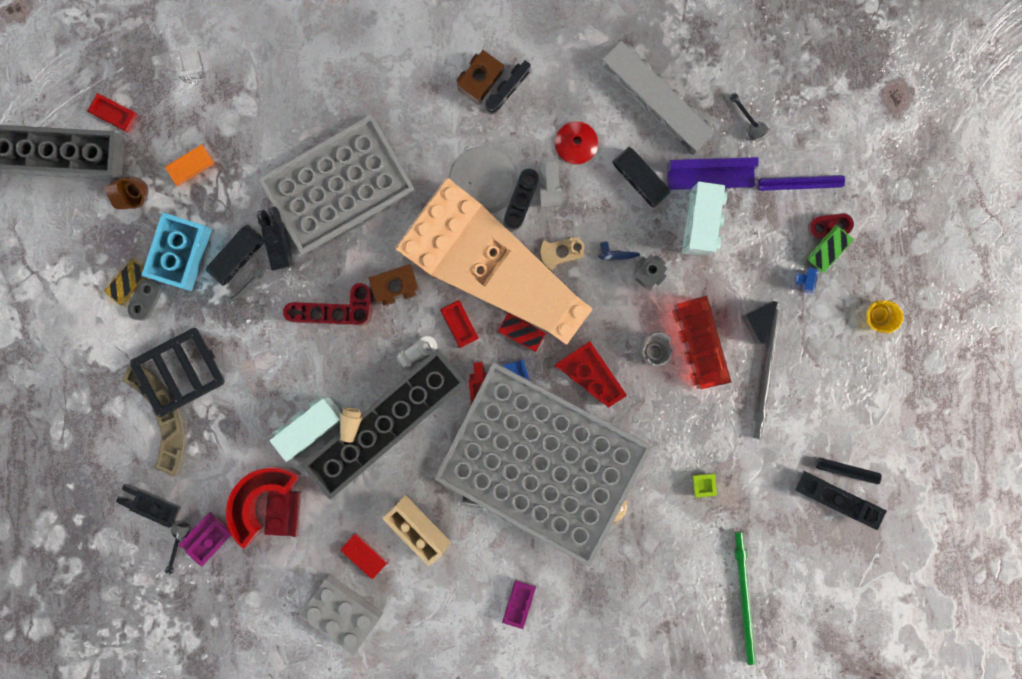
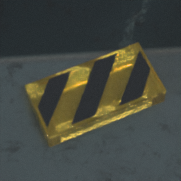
[104,258,147,306]

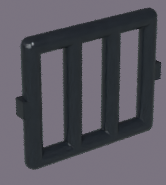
[129,328,225,417]

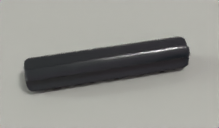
[816,458,882,485]

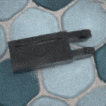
[485,60,531,114]
[257,206,294,271]
[116,484,181,528]

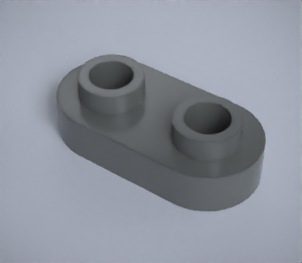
[128,279,162,321]

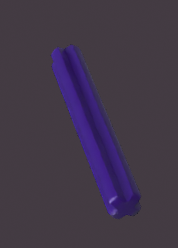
[758,175,845,191]

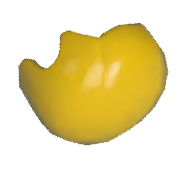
[865,300,903,334]

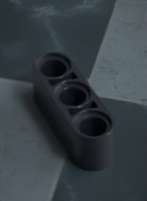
[612,147,671,208]
[503,168,539,232]
[205,224,264,286]

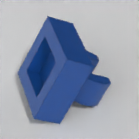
[795,268,819,294]

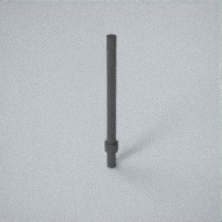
[753,309,781,439]

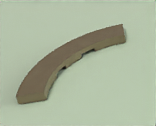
[122,364,185,477]

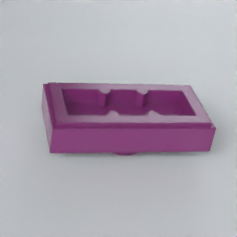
[502,579,536,629]

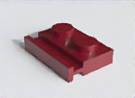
[264,491,301,537]

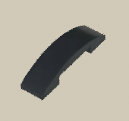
[795,471,887,531]

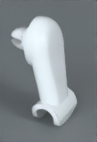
[397,336,437,369]

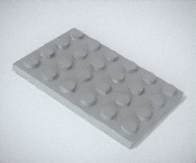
[258,114,416,255]

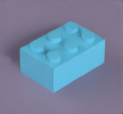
[141,212,212,291]

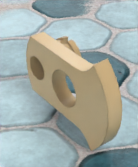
[540,237,585,271]

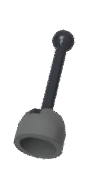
[730,93,770,141]
[165,521,191,575]

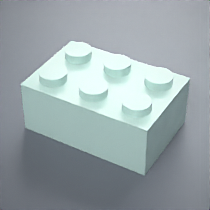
[682,182,727,257]
[269,397,342,462]

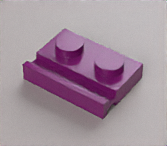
[178,512,232,567]

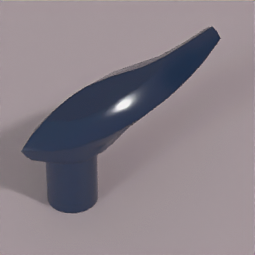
[598,241,640,261]

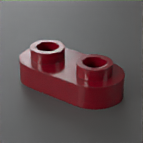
[808,213,854,239]

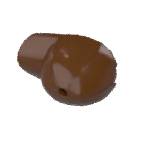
[104,176,149,209]

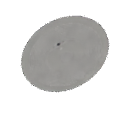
[450,147,518,213]

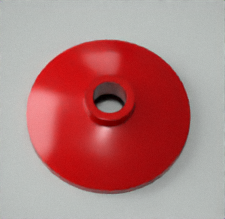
[555,121,598,165]

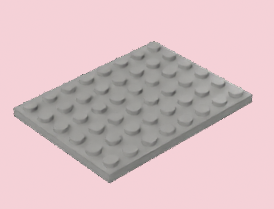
[434,362,653,567]

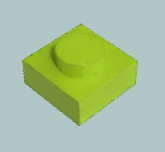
[692,473,717,498]

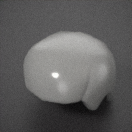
[640,332,674,367]

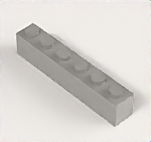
[601,41,715,155]

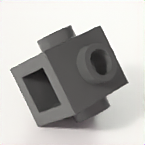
[631,255,668,290]

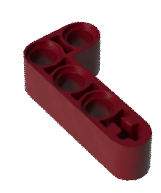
[283,283,373,326]

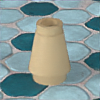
[340,407,363,442]

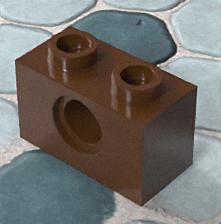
[456,50,504,105]
[369,264,420,306]

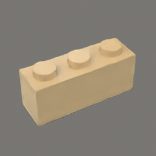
[382,495,451,566]

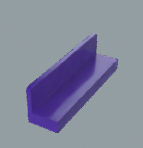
[667,157,759,190]

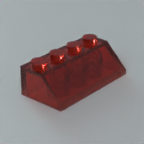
[672,295,732,389]

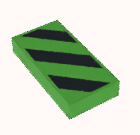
[806,225,854,273]

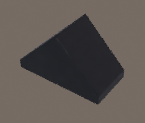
[741,301,778,345]

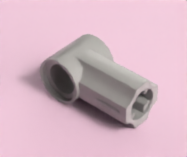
[539,162,563,207]

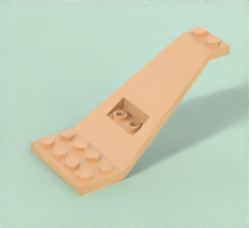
[395,178,593,345]

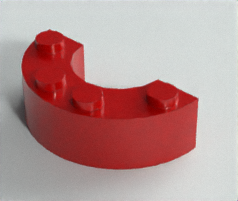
[226,465,303,549]

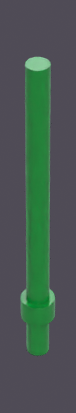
[734,531,756,665]

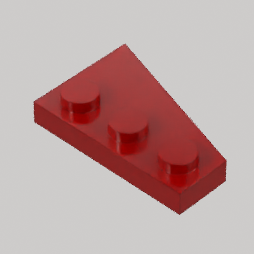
[554,340,627,408]

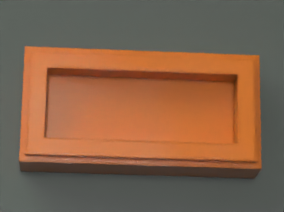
[165,144,215,187]

